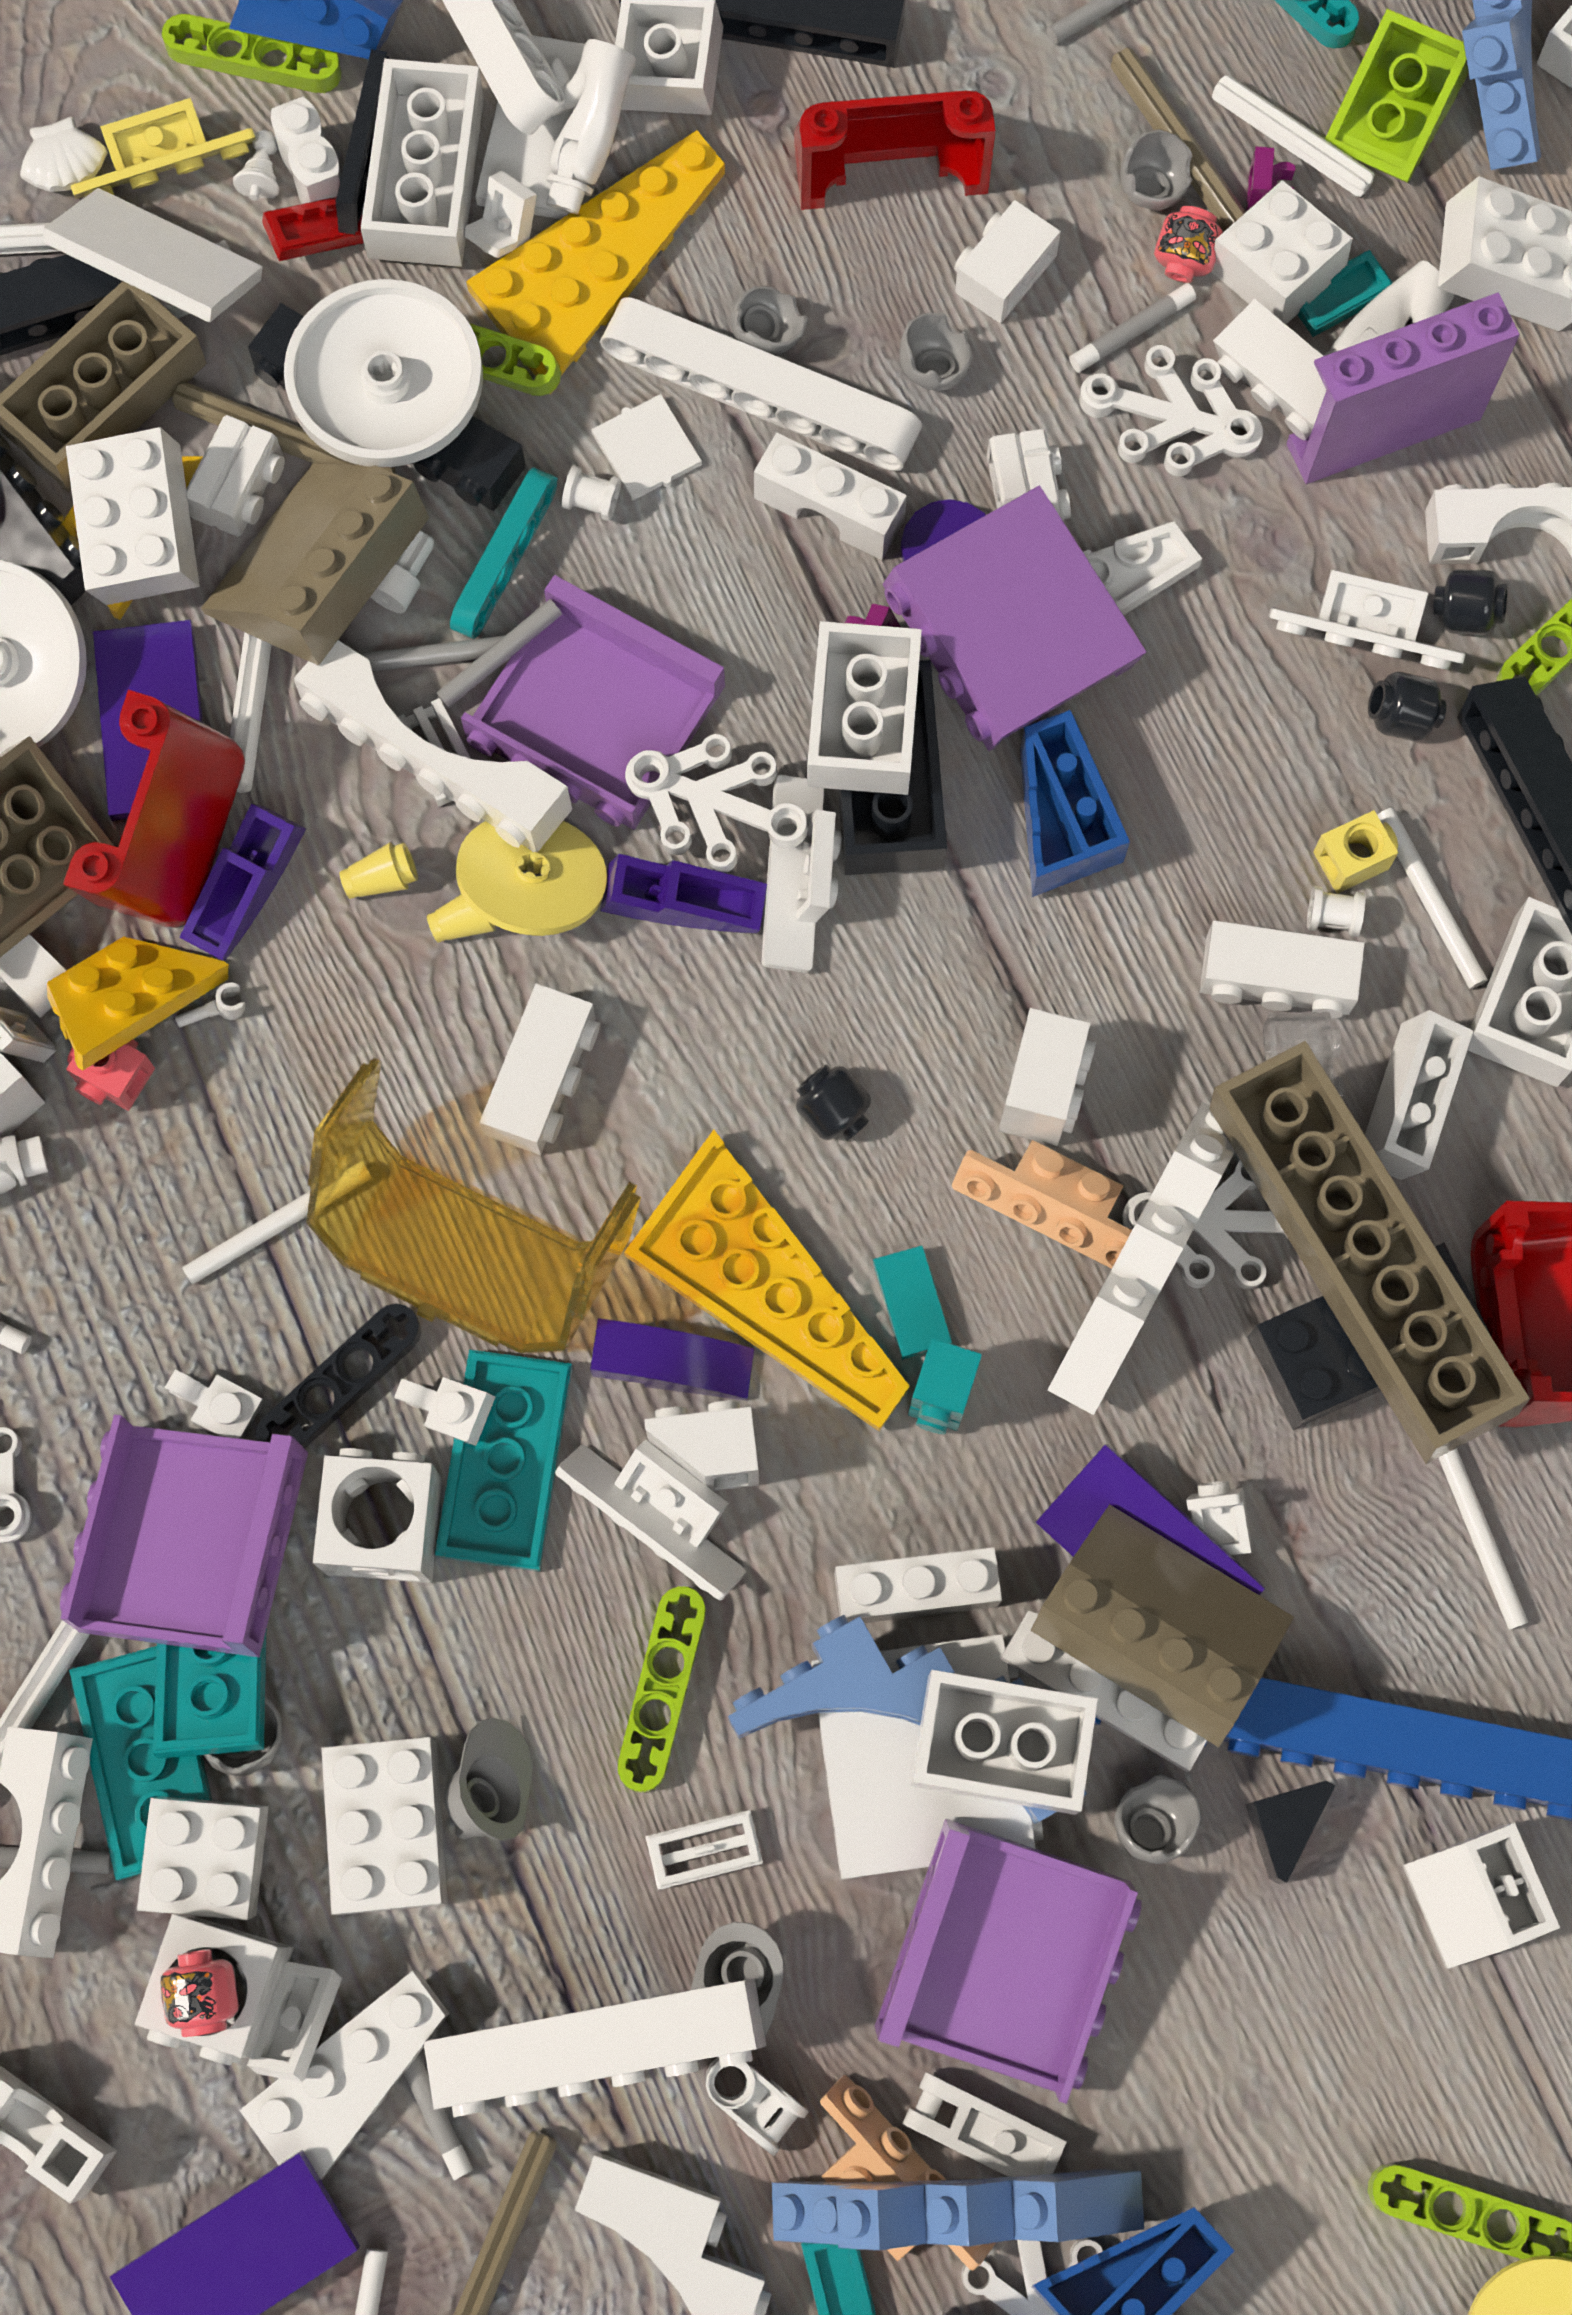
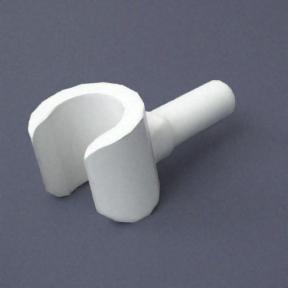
[175,982,245,1028]

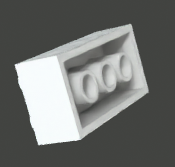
[361,59,484,267]

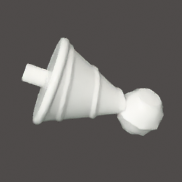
[233,130,279,201]

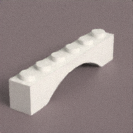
[294,641,572,852]

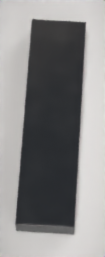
[336,49,390,235]

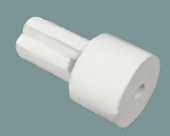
[371,531,434,614]

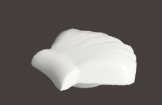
[20,116,108,192]

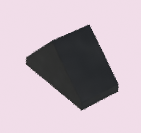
[1245,1781,1335,1884]

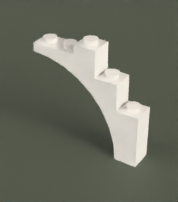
[1048,1102,1234,1415]
[575,2152,771,2315]

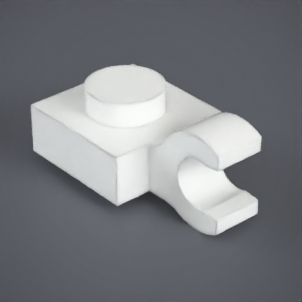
[165,1369,265,1439]
[394,1377,495,1446]

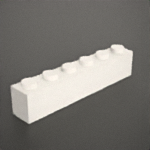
[424,1978,767,2117]

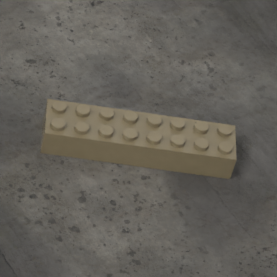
[1209,1040,1530,1464]

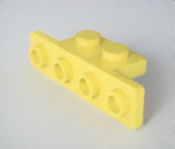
[70,98,255,199]

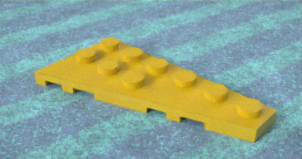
[466,130,725,395]
[624,1129,910,1432]

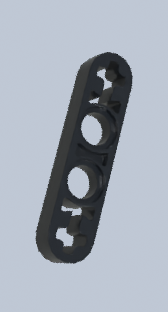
[255,1303,422,1449]

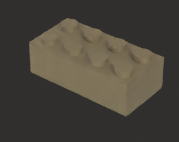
[0,281,207,492]

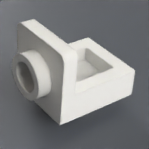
[464,171,537,258]
[1186,1481,1253,1555]

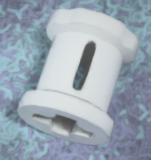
[562,465,621,521]
[1307,886,1365,937]

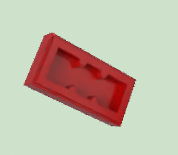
[262,197,364,262]

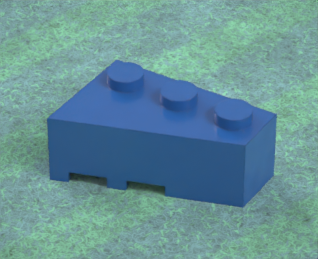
[229,0,403,59]
[1020,710,1130,897]
[1032,2207,1234,2315]

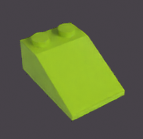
[1325,9,1469,183]

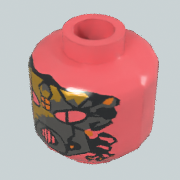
[1154,206,1223,283]
[160,1949,239,2037]

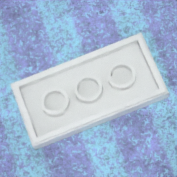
[475,35,585,219]
[43,188,263,322]

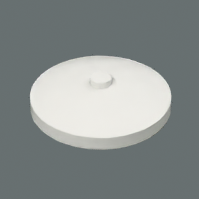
[284,279,483,467]
[0,560,87,754]

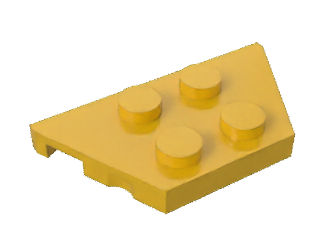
[47,936,228,1071]

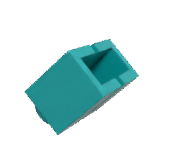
[908,1338,982,1435]

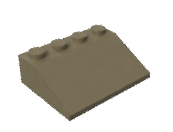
[201,463,429,666]
[0,736,114,958]
[1030,1504,1294,1747]

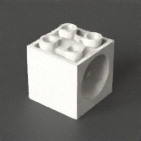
[313,1448,443,1583]
[134,1914,294,2065]

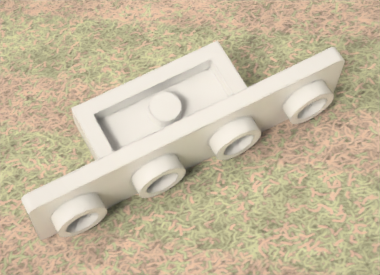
[1268,570,1466,670]
[761,775,841,973]
[555,1439,746,1600]

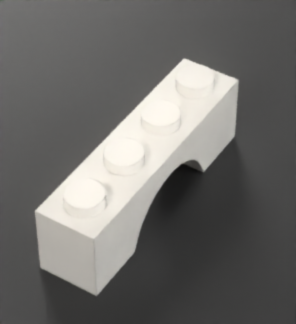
[1425,483,1572,565]
[0,1727,93,1959]

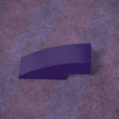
[179,803,307,961]
[600,854,767,933]
[590,1318,755,1401]

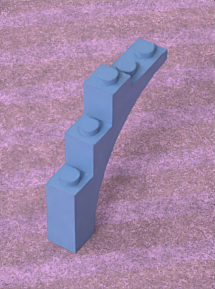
[1462,0,1541,170]
[728,1615,1087,1824]
[772,2169,1144,2251]

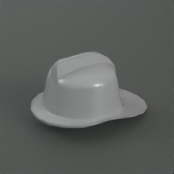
[444,1718,532,1841]
[691,1922,784,2051]

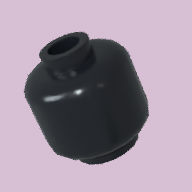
[1433,569,1508,635]
[1368,671,1447,741]
[796,1064,871,1141]

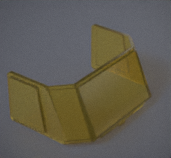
[306,1058,641,1353]

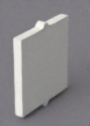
[591,394,702,501]

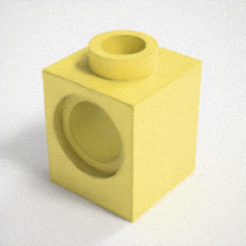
[1313,810,1398,894]

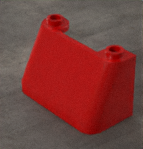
[794,90,996,210]
[63,689,245,928]
[1470,1201,1572,1428]

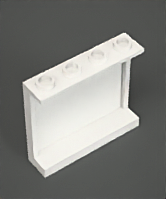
[811,1634,1043,1880]

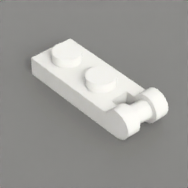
[902,2072,1067,2177]

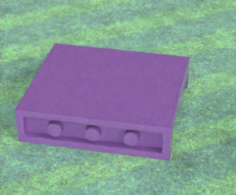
[1286,292,1520,484]
[882,485,1147,752]
[461,575,725,830]
[60,1414,308,1657]
[875,1818,1142,2104]

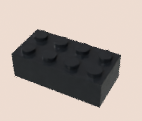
[838,660,947,875]
[1248,1242,1491,1430]

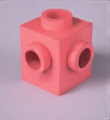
[66,1039,155,1111]

